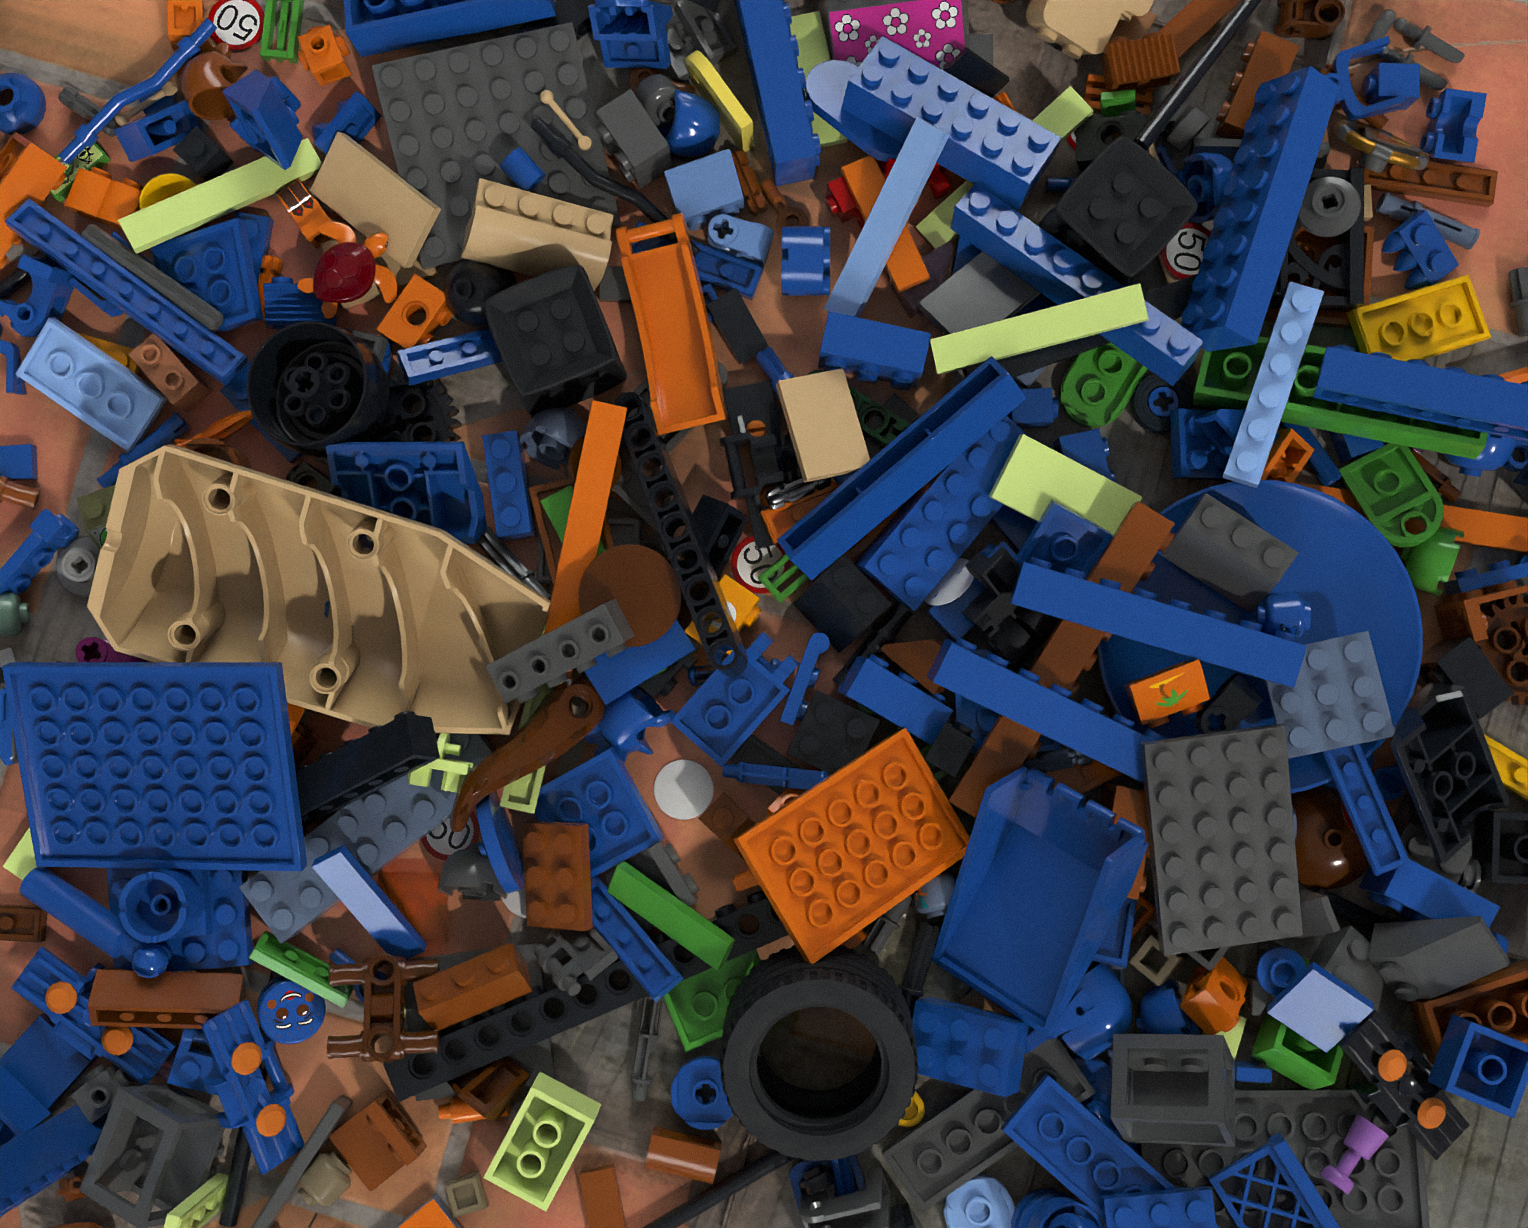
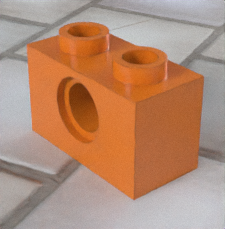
[376,274,452,349]
[1180,956,1248,1035]

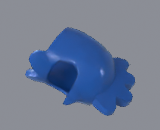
[584,687,675,763]

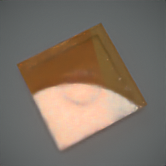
[377,871,449,943]

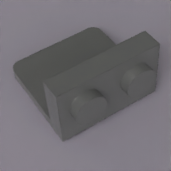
[605,839,699,932]

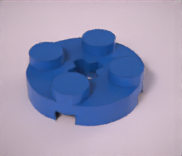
[671,1056,733,1130]

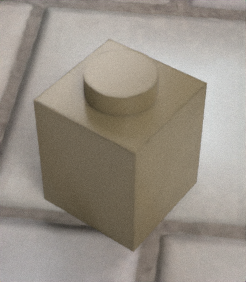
[1129,935,1188,986]

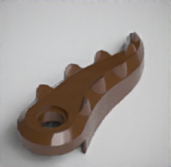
[450,678,605,832]

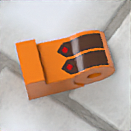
[277,179,333,249]

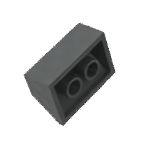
[1161,493,1299,614]

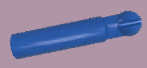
[20,867,168,979]

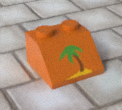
[1123,659,1210,729]

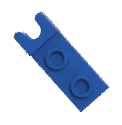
[0,508,80,595]

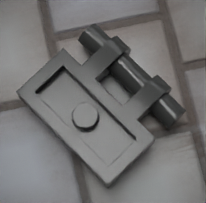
[534,928,618,996]

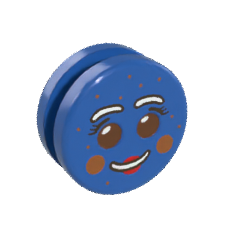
[256,975,326,1044]

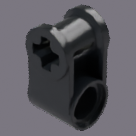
[1195,673,1264,734]

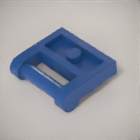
[167,1029,221,1095]

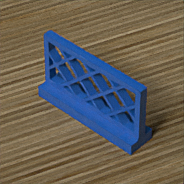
[1208,1132,1340,1228]

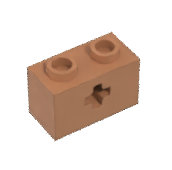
[128,333,213,413]

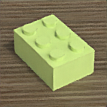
[483,1072,602,1211]

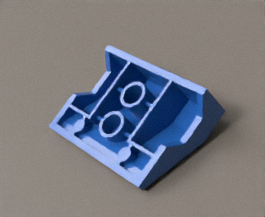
[325,441,487,544]

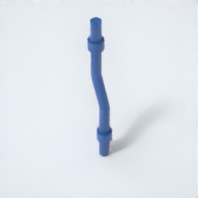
[58,18,217,165]

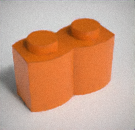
[64,167,144,232]

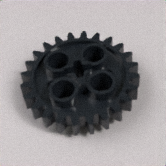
[368,373,462,442]

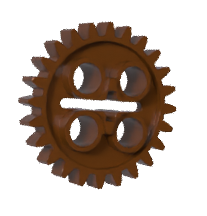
[1475,594,1528,705]

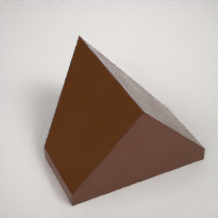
[447,1056,530,1121]

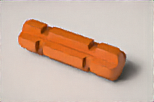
[257,255,283,322]

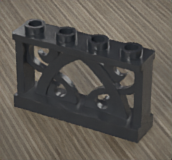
[1270,168,1364,312]

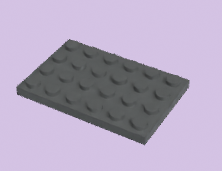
[1140,724,1303,956]

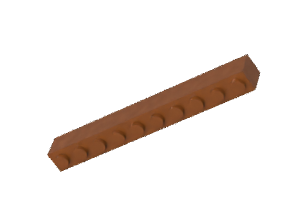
[948,501,1175,818]

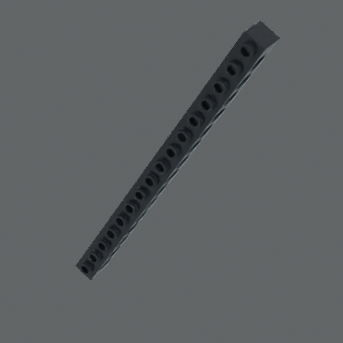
[383,890,789,1102]

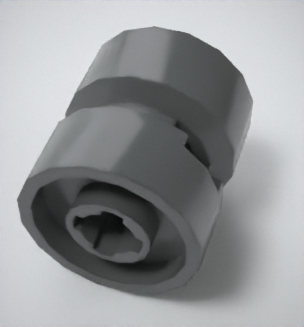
[1147,91,1211,152]

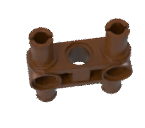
[327,953,440,1063]

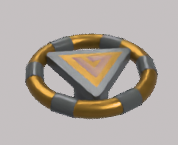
[1334,120,1429,173]

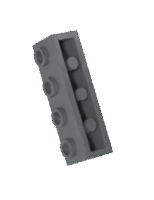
[486,598,635,704]

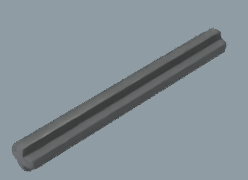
[81,224,224,331]

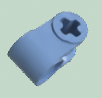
[707,214,774,266]

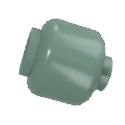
[0,592,30,637]

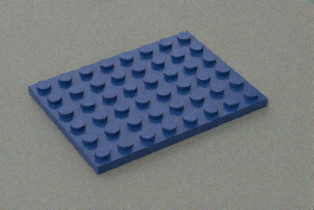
[2,662,307,871]

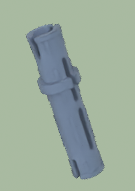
[1375,191,1480,250]

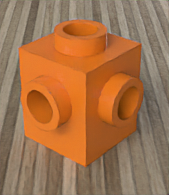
[297,25,352,87]

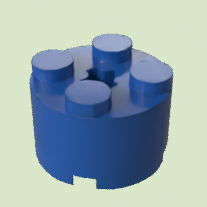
[781,226,830,296]

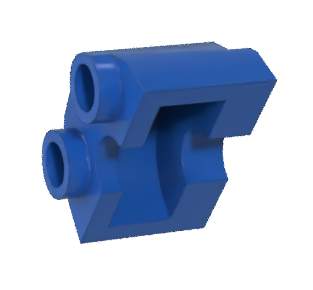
[1420,88,1487,163]

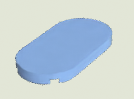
[943,1173,1015,1228]

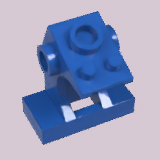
[0,254,84,337]

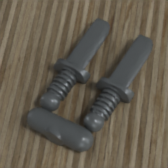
[1363,9,1465,90]

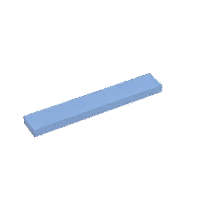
[824,117,950,317]

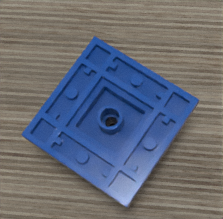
[107,868,254,972]

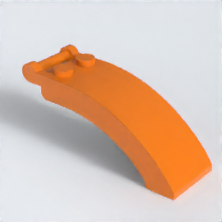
[616,212,726,435]

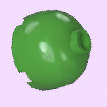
[1400,526,1464,597]

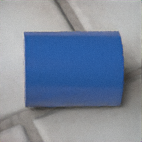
[500,147,546,192]

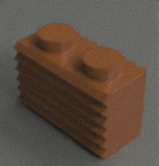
[1100,32,1180,92]

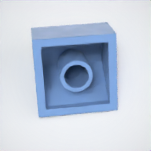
[664,149,744,231]

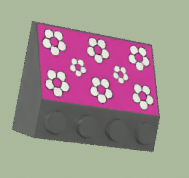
[827,0,969,70]

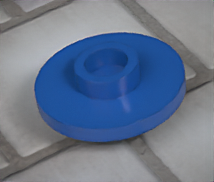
[1256,947,1306,997]

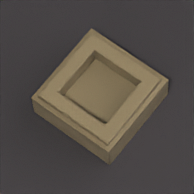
[444,1170,489,1218]

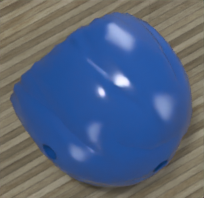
[657,90,720,157]

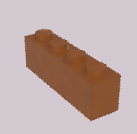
[87,968,245,1029]

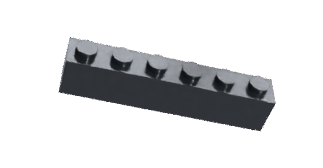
[295,711,440,828]

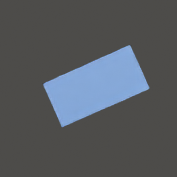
[15,317,168,453]

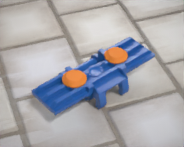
[11,947,177,1085]
[201,999,305,1175]

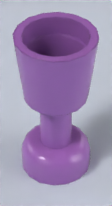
[1320,1114,1389,1195]

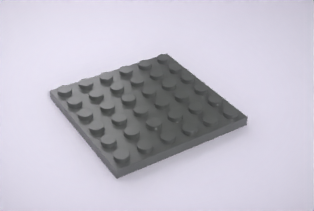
[371,22,621,270]

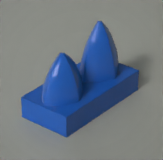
[312,91,382,155]

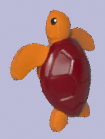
[297,221,397,319]

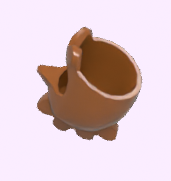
[175,41,248,120]

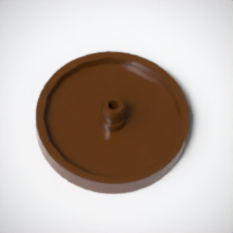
[579,544,682,647]

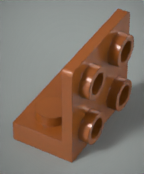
[1434,580,1528,642]
[329,1091,427,1191]

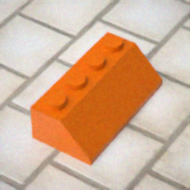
[0,132,67,270]

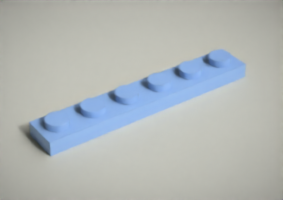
[1222,282,1324,488]

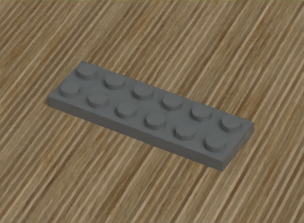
[882,1037,1096,1213]

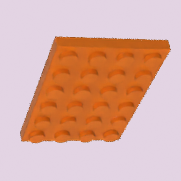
[733,728,970,964]

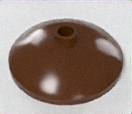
[1291,785,1369,889]

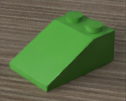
[1251,956,1348,1090]

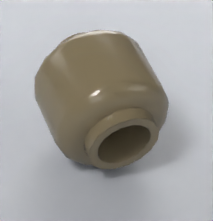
[298,1152,352,1207]

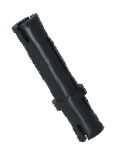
[832,601,914,686]

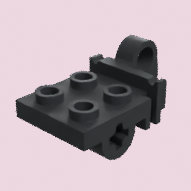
[961,547,1060,672]

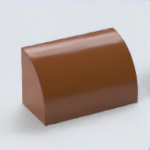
[645,1126,722,1184]

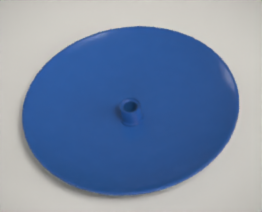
[1097,480,1423,793]

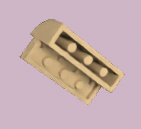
[461,178,614,291]

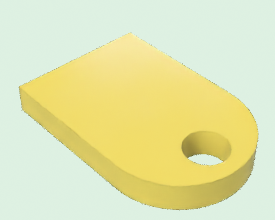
[684,50,754,152]

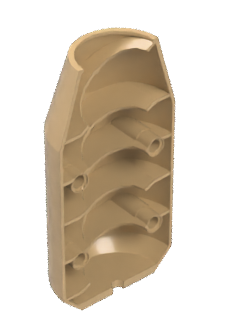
[87,444,551,735]

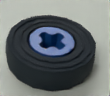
[1131,374,1193,434]

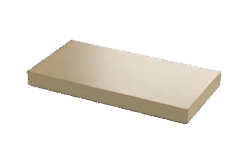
[310,132,441,268]

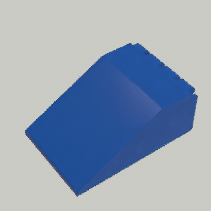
[931,766,1149,1037]

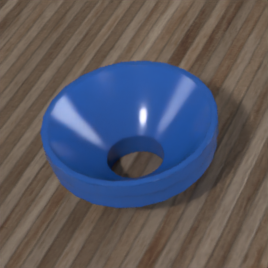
[0,73,46,135]

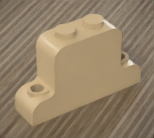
[1026,0,1154,59]

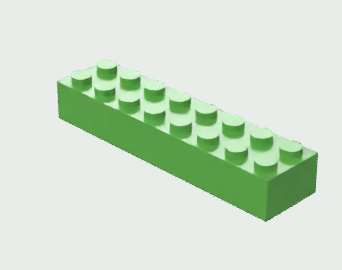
[1193,336,1488,460]

